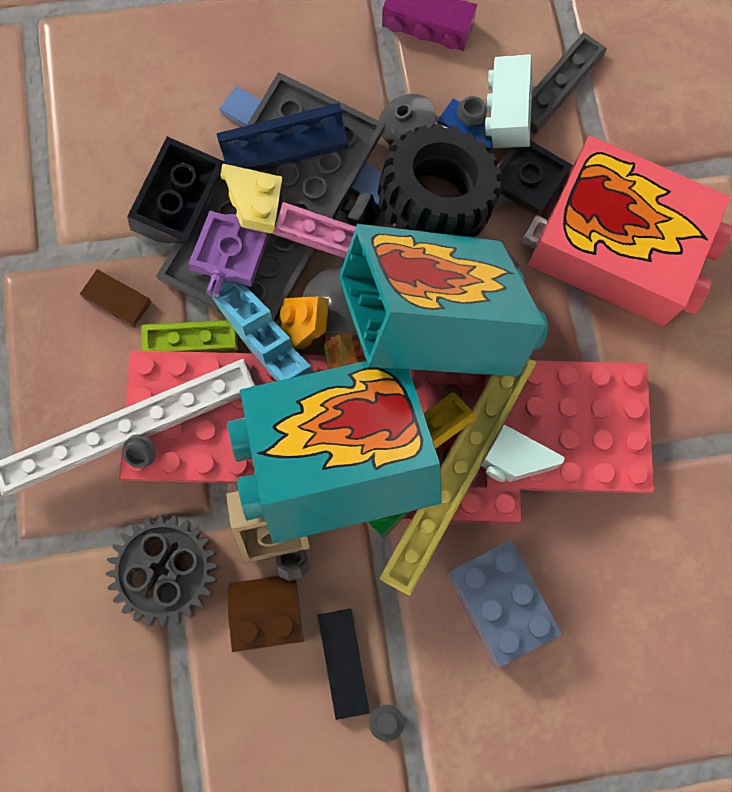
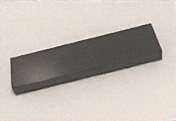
[530,32,607,134]

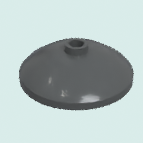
[303,265,359,340]

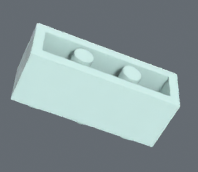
[485,54,533,148]

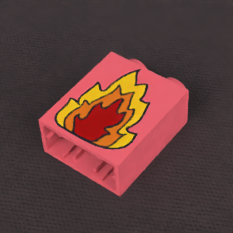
[528,135,732,327]

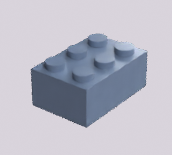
[447,540,562,667]

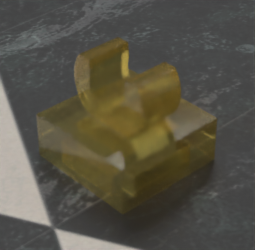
[324,333,365,369]

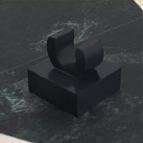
[341,192,381,227]

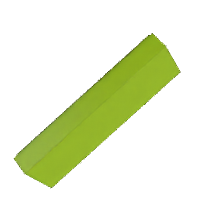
[142,320,239,353]

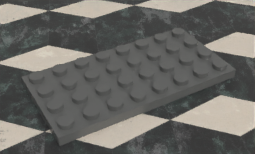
[156,72,385,322]

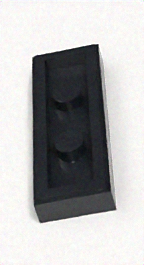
[318,608,370,720]

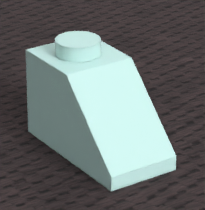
[481,424,565,482]

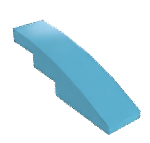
[212,281,312,381]

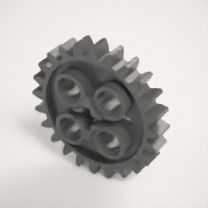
[106,515,219,627]

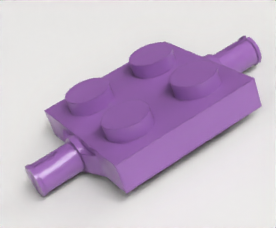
[188,211,271,298]

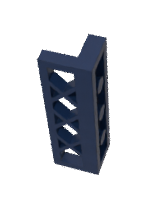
[216,103,349,171]

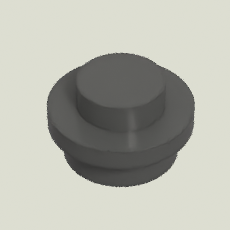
[457,96,487,126]
[123,435,157,468]
[369,705,404,742]

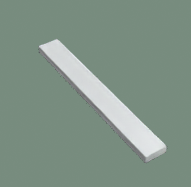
[0,359,255,497]

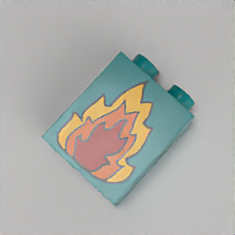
[339,224,548,376]
[227,361,442,544]

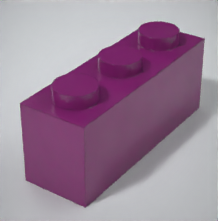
[382,0,478,51]

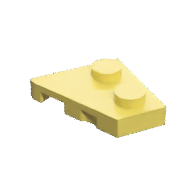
[220,164,282,234]

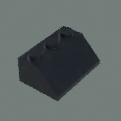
[127,136,225,244]

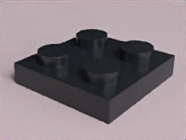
[499,140,573,216]

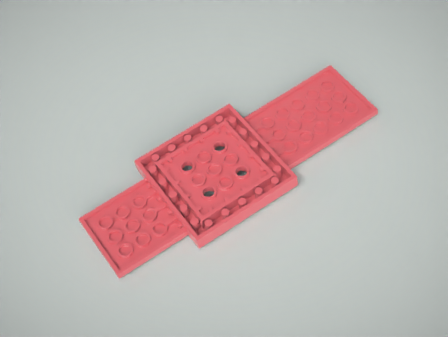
[119,334,654,525]

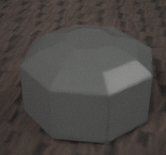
[275,550,310,581]

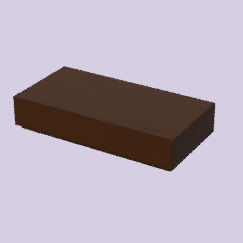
[80,269,151,328]

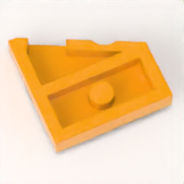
[280,296,329,350]

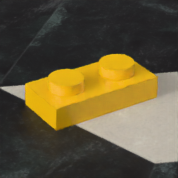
[423,392,475,449]

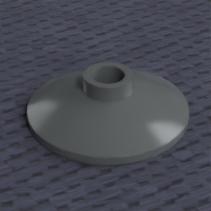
[379,94,437,145]

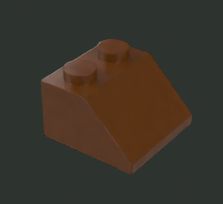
[228,576,304,652]

